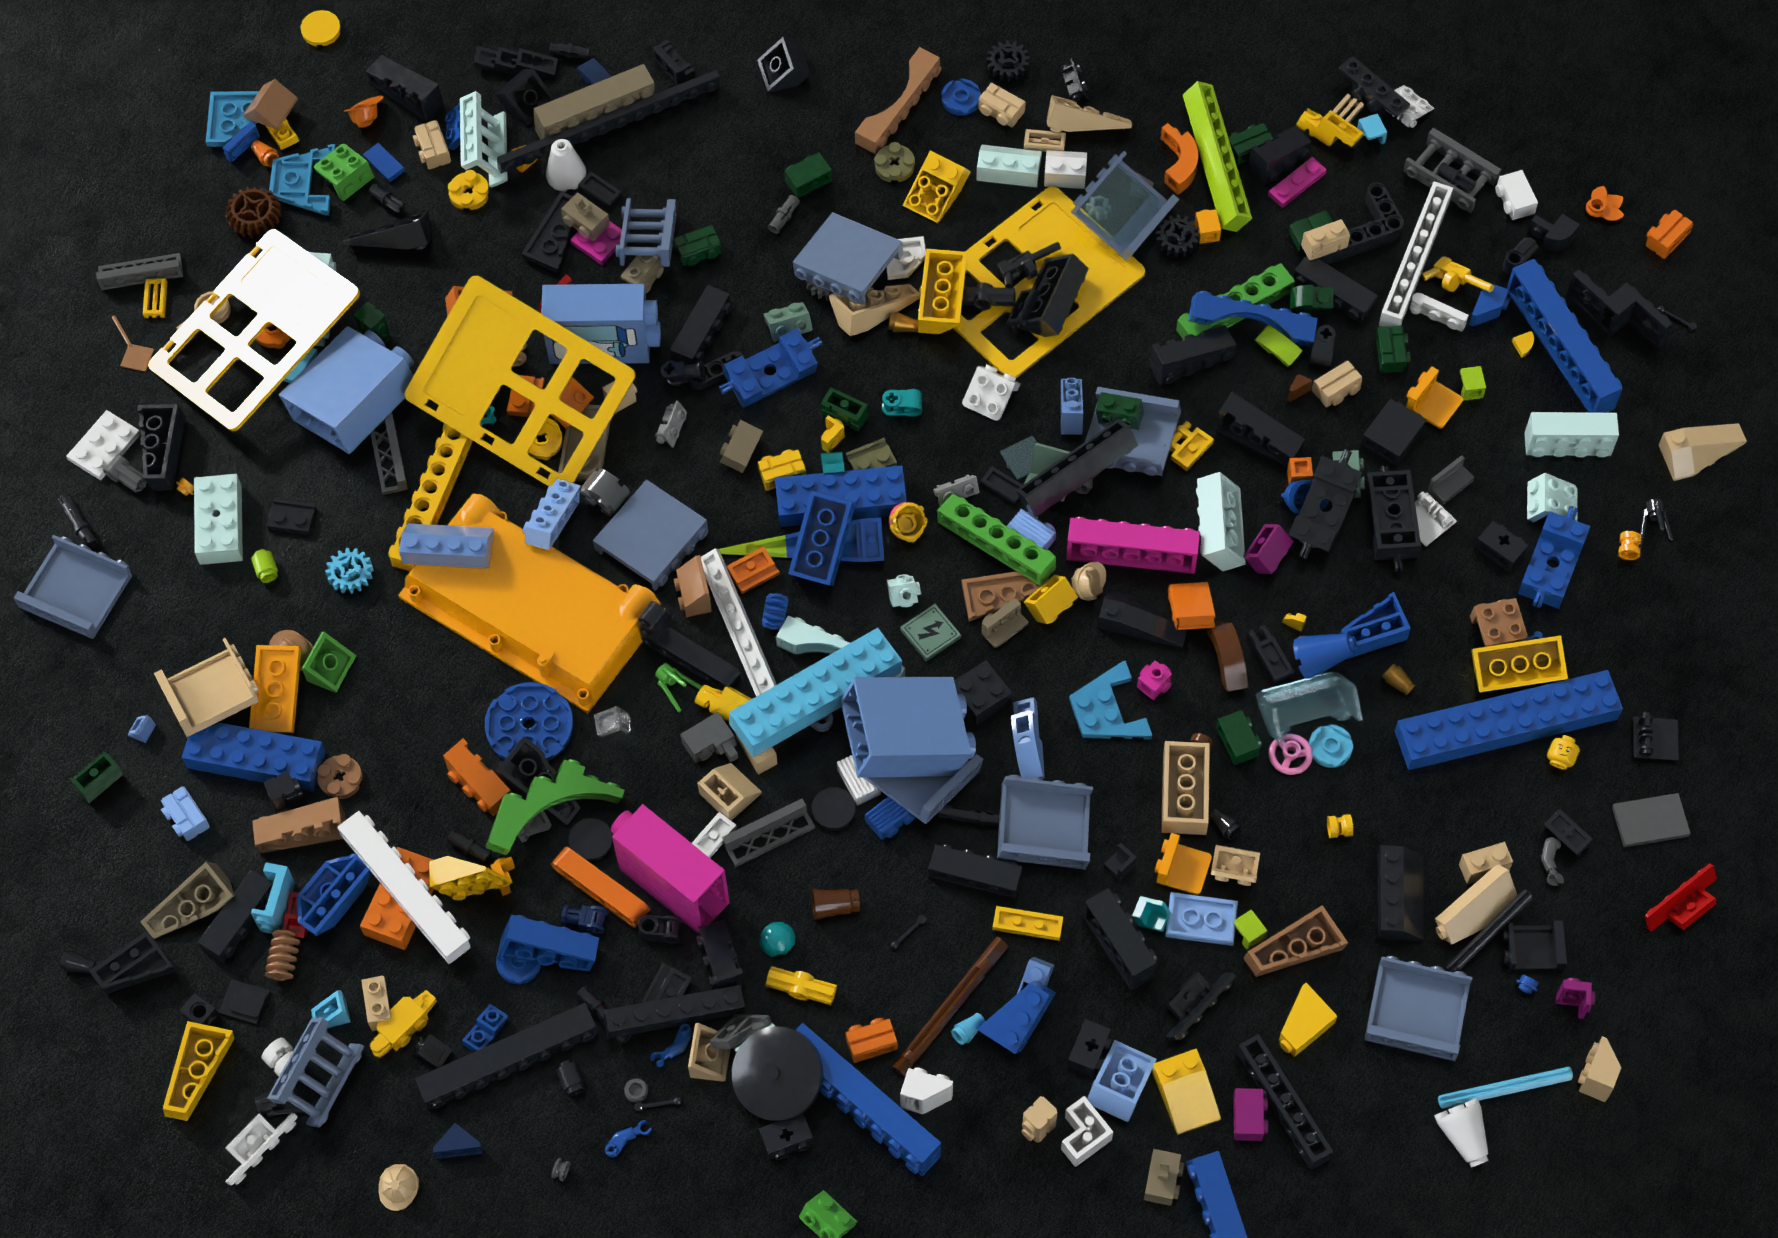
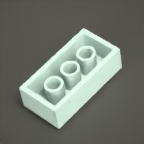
[1524,412,1619,457]
[1196,472,1246,571]
[194,474,243,565]

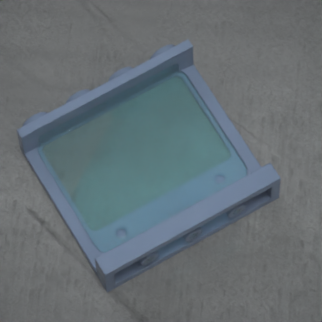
[1071,151,1179,261]

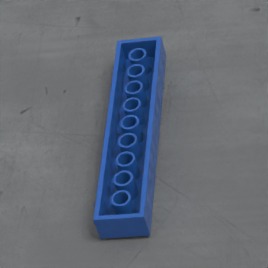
[1395,670,1623,770]

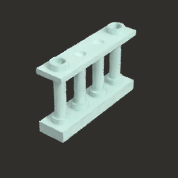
[460,91,508,188]

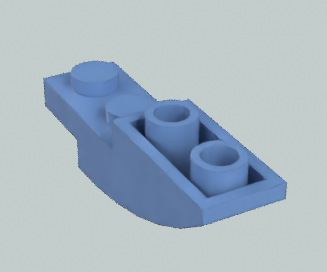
[1011,697,1045,779]

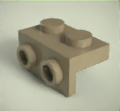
[621,255,664,293]
[982,598,1028,648]

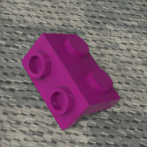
[1556,978,1595,1019]

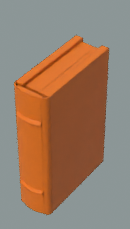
[1168,582,1215,630]

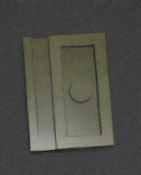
[846,438,897,470]

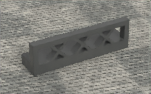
[96,253,183,290]
[370,412,408,495]
[722,799,815,867]

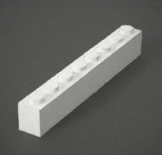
[1379,182,1453,327]
[337,811,471,964]

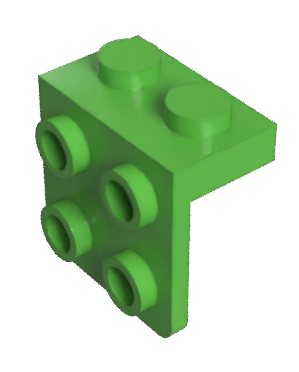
[314,144,374,201]

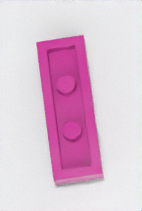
[1268,157,1327,208]

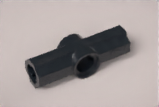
[962,283,1016,310]

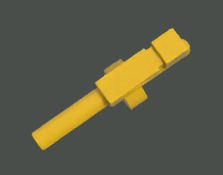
[1422,256,1494,292]

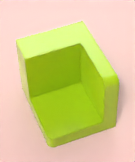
[1460,366,1486,401]
[1234,909,1267,950]

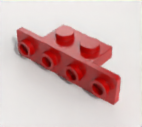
[1645,863,1717,931]

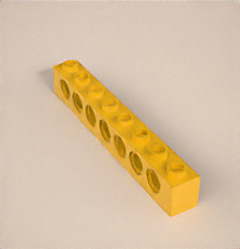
[388,423,473,571]

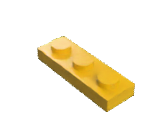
[993,906,1063,941]

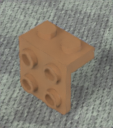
[1470,598,1527,647]

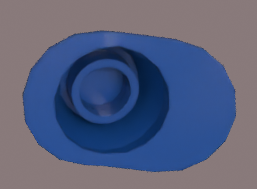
[1281,480,1329,514]

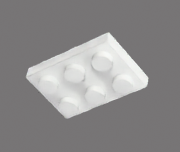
[66,410,141,480]

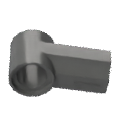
[103,454,146,493]

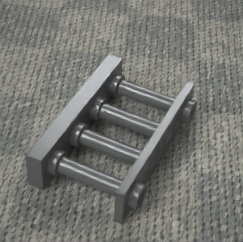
[1403,128,1501,213]

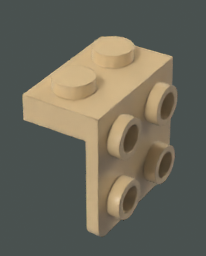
[1211,845,1260,886]

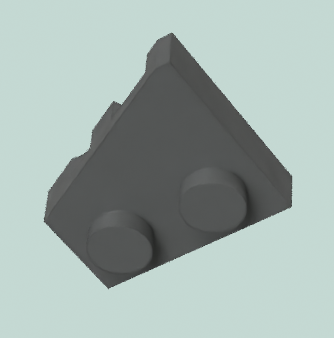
[710,1014,772,1050]

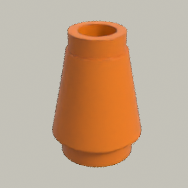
[251,140,279,167]

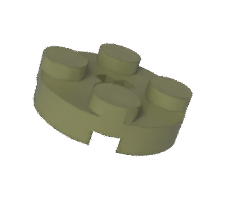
[874,142,915,182]

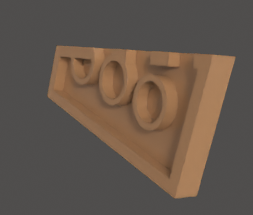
[962,572,1049,622]

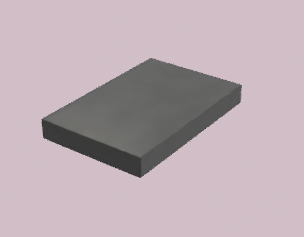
[1612,793,1691,848]

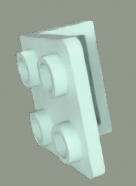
[1527,473,1577,522]

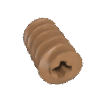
[264,930,300,981]

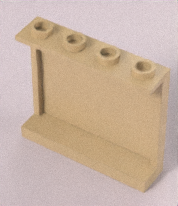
[154,638,259,737]

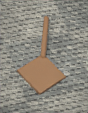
[112,316,154,372]

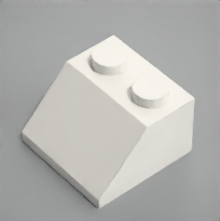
[1044,150,1087,189]

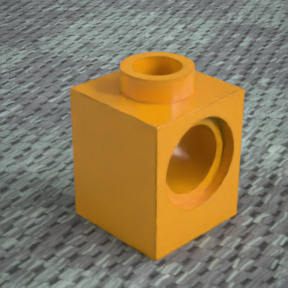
[1195,209,1221,244]

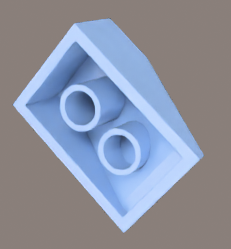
[1087,1040,1157,1122]

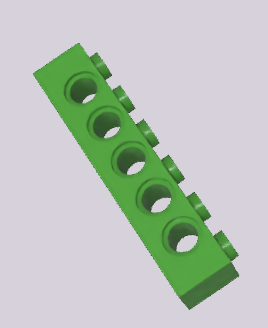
[1176,263,1295,339]
[937,494,1056,586]

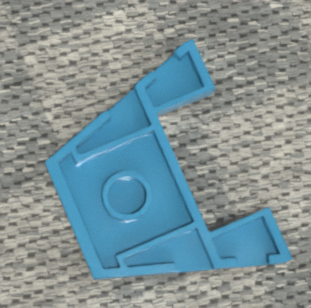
[269,144,336,215]
[1069,661,1152,740]

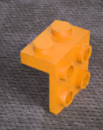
[1406,366,1463,429]
[1154,833,1212,895]

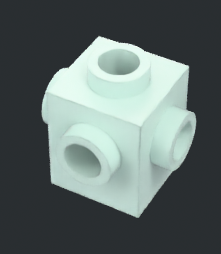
[887,574,921,607]

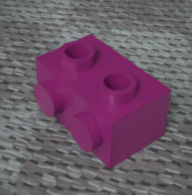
[1243,524,1293,574]
[1233,1088,1268,1141]

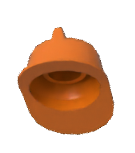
[344,96,384,128]

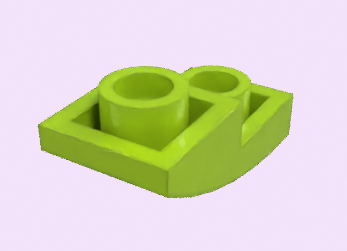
[1254,325,1303,367]

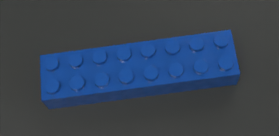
[1507,259,1622,413]
[796,1023,941,1177]

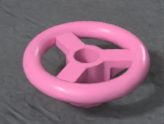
[1269,734,1313,775]

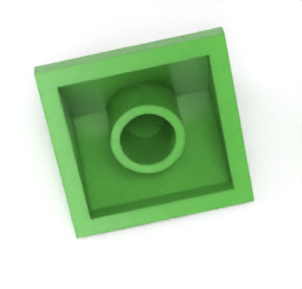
[302,632,356,692]

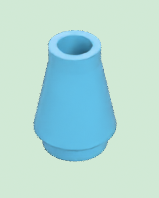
[951,1013,985,1045]

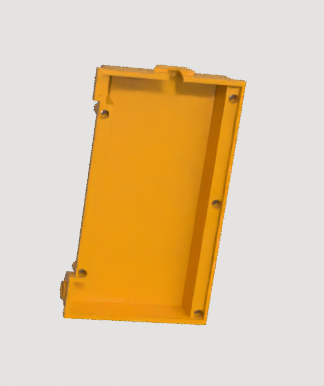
[398,494,666,714]

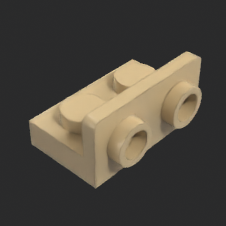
[361,976,391,1031]

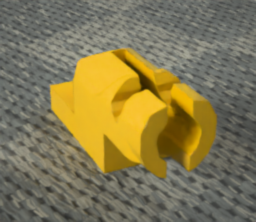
[1296,108,1364,147]
[694,685,751,721]

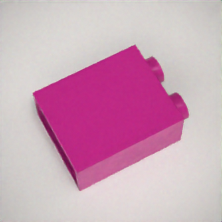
[611,804,730,935]

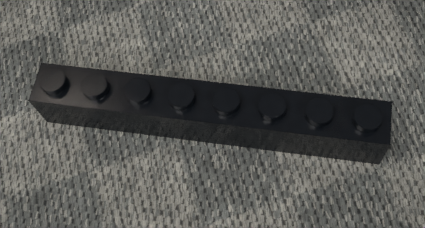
[415,1003,598,1110]

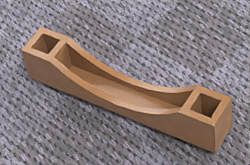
[855,47,941,154]

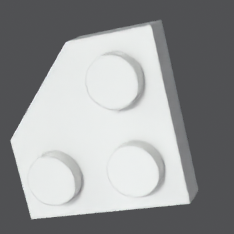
[886,236,926,280]

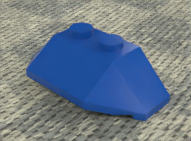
[297,853,372,936]

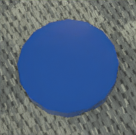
[942,79,981,116]
[496,953,541,984]

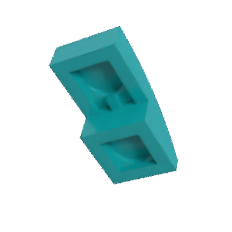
[821,451,845,473]

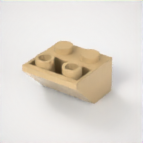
[698,763,762,821]
[1578,1036,1621,1102]

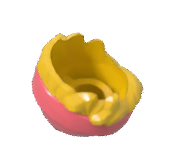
[889,502,928,543]

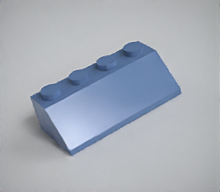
[399,523,494,568]

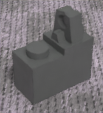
[680,712,738,763]

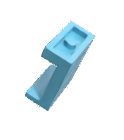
[251,863,295,933]

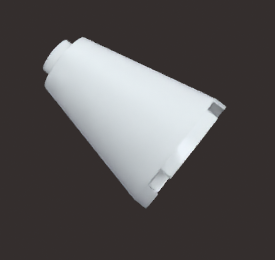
[546,139,586,192]

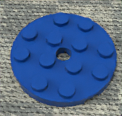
[485,682,573,761]

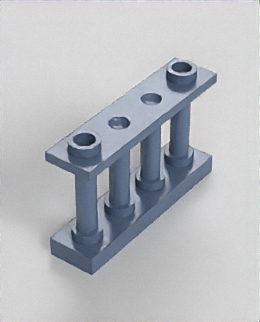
[616,198,677,267]
[267,1018,364,1127]

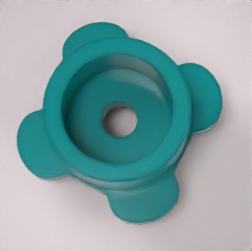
[480,405,496,426]

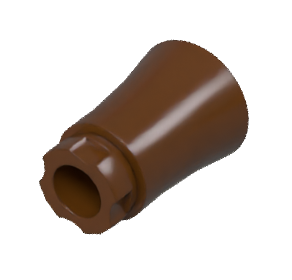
[812,889,860,920]

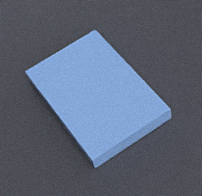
[1165,892,1238,946]

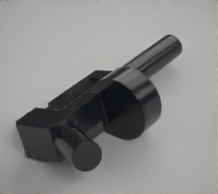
[997,242,1061,288]

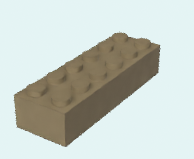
[534,64,654,140]

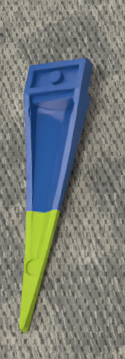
[718,518,884,562]

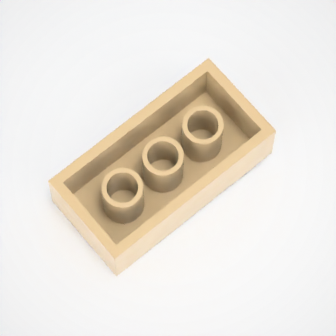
[1162,741,1210,835]

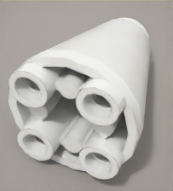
[1434,1098,1488,1167]

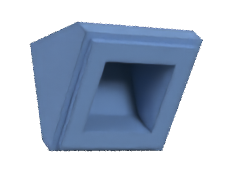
[128,715,156,743]

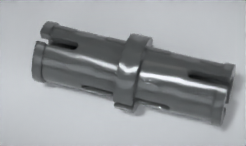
[768,195,800,234]

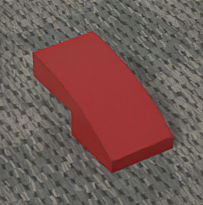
[282,892,307,938]

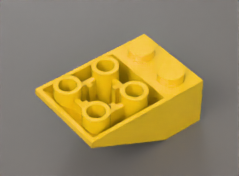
[903,151,970,223]
[429,856,512,900]

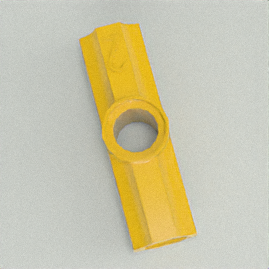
[766,966,837,1005]

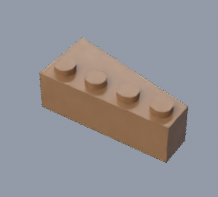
[252,797,346,853]

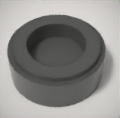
[624,1078,648,1103]

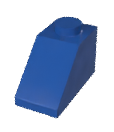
[1469,283,1510,326]

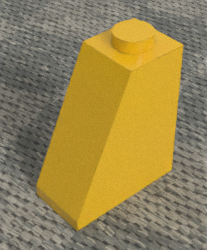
[1279,983,1337,1057]

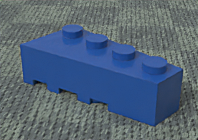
[1185,1151,1247,1238]

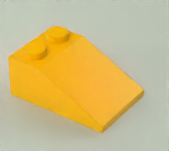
[1152,1049,1221,1135]

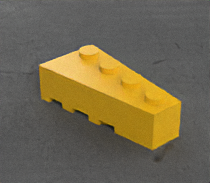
[163,1021,234,1121]

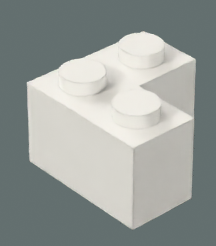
[1061,1096,1113,1167]

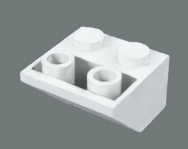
[900,1068,953,1114]

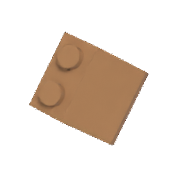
[674,555,712,617]

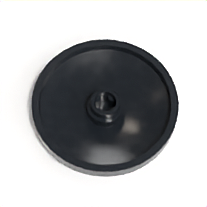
[732,1026,823,1121]

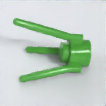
[655,663,703,713]

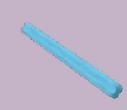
[1438,1067,1573,1109]

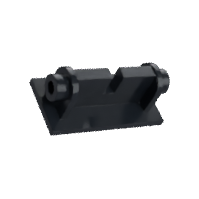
[1062,58,1090,101]

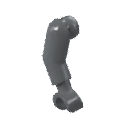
[1541,837,1564,886]

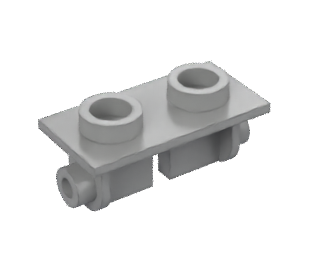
[655,401,687,447]
[933,474,979,507]

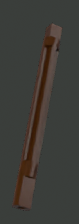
[892,937,1009,1076]

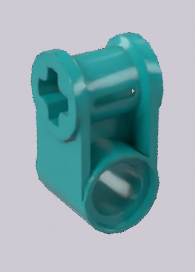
[882,389,922,417]

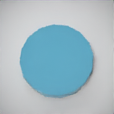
[1309,725,1353,768]

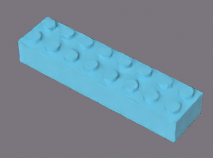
[729,628,902,758]

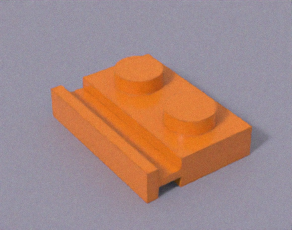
[507,375,545,417]
[727,546,780,594]

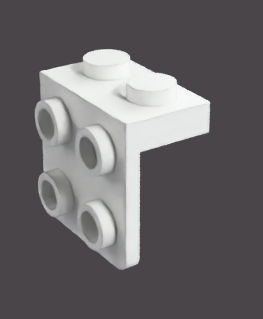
[962,364,1020,421]

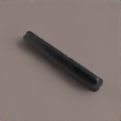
[1446,889,1533,973]

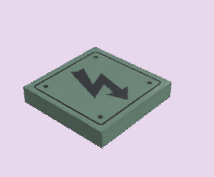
[900,604,961,662]

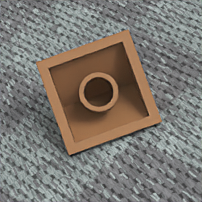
[243,79,298,130]

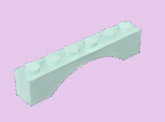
[776,616,905,677]

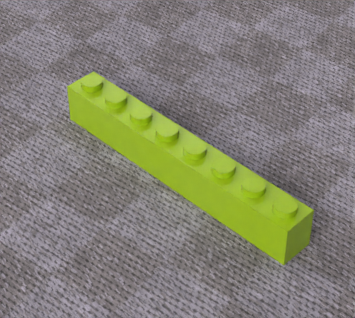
[1183,81,1252,232]

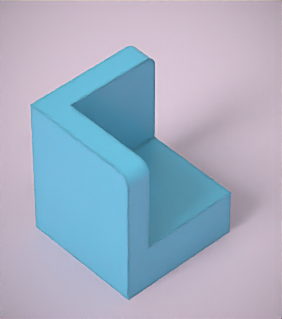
[1357,114,1387,144]

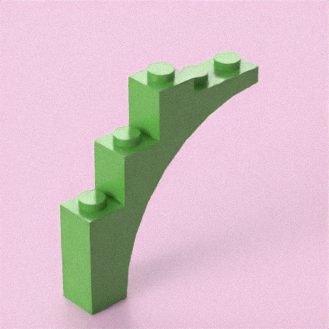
[486,759,625,855]

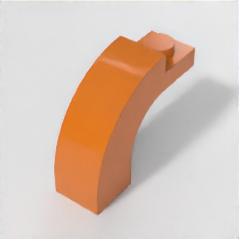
[1161,123,1198,195]

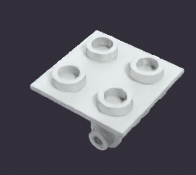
[1386,85,1434,128]
[1415,492,1457,547]

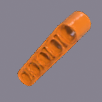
[551,847,650,927]

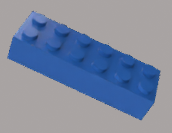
[775,466,907,527]
[182,722,326,792]

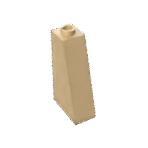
[1435,864,1518,944]

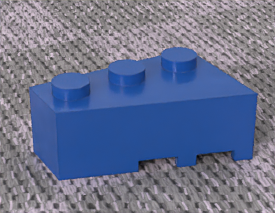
[1340,592,1411,659]
[977,981,1056,1054]

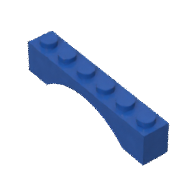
[1188,291,1318,347]

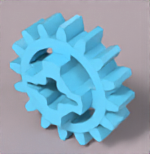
[325,548,374,594]

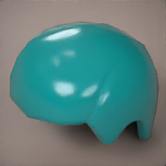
[759,922,796,957]

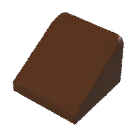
[1287,374,1312,402]

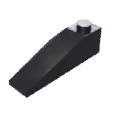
[494,736,580,826]

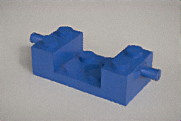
[719,328,822,408]
[1518,506,1590,609]

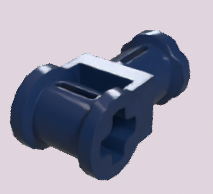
[561,905,609,934]

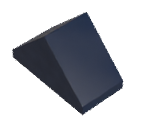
[433,1123,483,1159]

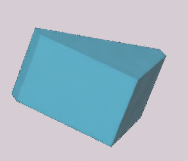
[311,990,351,1028]

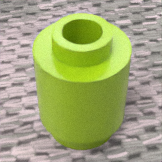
[251,549,278,583]

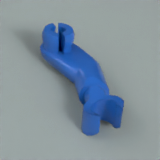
[651,1023,693,1067]
[605,1120,652,1157]

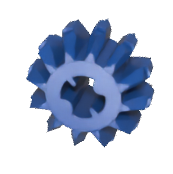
[762,593,788,630]

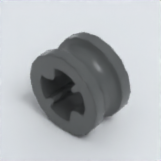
[551,1158,570,1182]

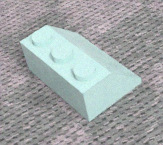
[977,145,1042,187]

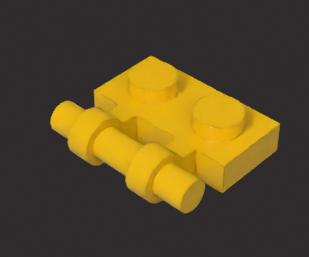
[1170,421,1214,471]

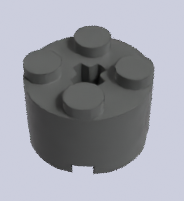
[580,468,630,517]

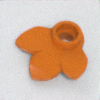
[1586,186,1624,221]

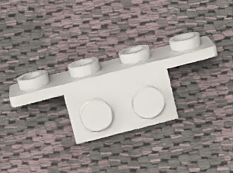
[225,1113,298,1185]

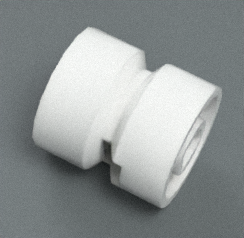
[261,1038,293,1076]

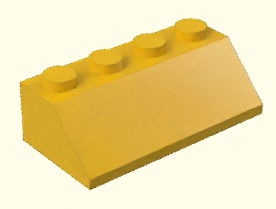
[918,249,967,334]
[1471,636,1568,692]

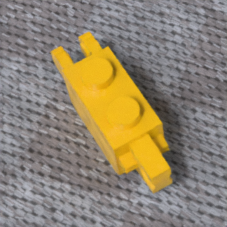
[370,990,437,1058]

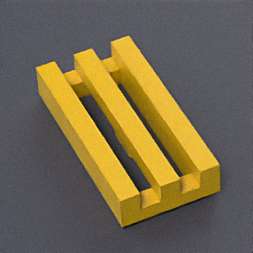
[143,278,167,318]

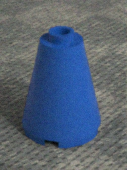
[1293,633,1358,679]

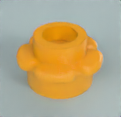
[176,477,194,496]

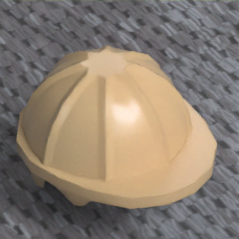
[1071,561,1106,601]
[379,1164,419,1211]

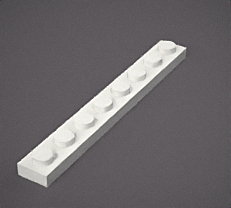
[701,548,777,697]

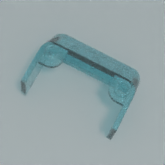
[1256,672,1363,742]

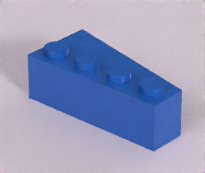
[497,915,599,971]

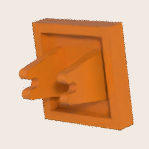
[550,377,594,428]

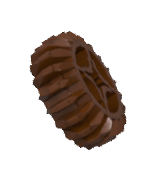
[226,185,281,239]

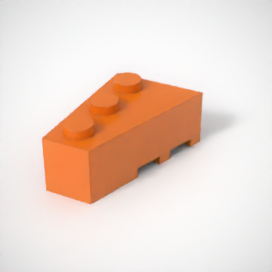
[443,738,511,816]

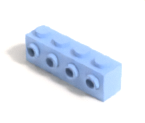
[523,479,581,550]

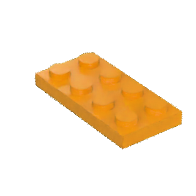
[249,645,301,734]

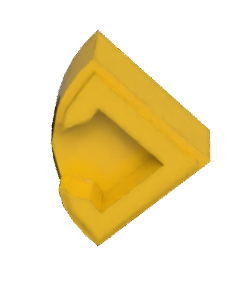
[1512,331,1534,358]
[1282,613,1307,632]

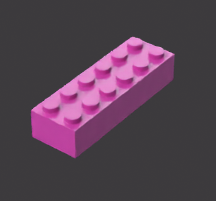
[1066,517,1200,574]

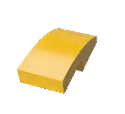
[265,118,299,150]

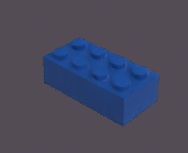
[788,491,856,586]

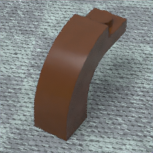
[1206,621,1248,692]

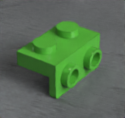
[799,1190,857,1238]

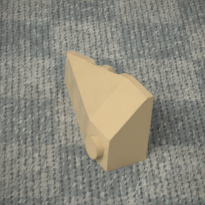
[1047,95,1132,133]
[829,284,921,336]
[1659,423,1747,481]

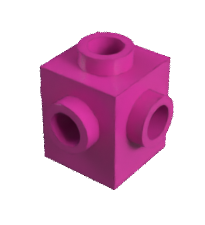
[1137,661,1172,700]

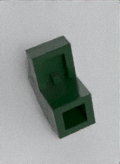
[1289,285,1333,313]

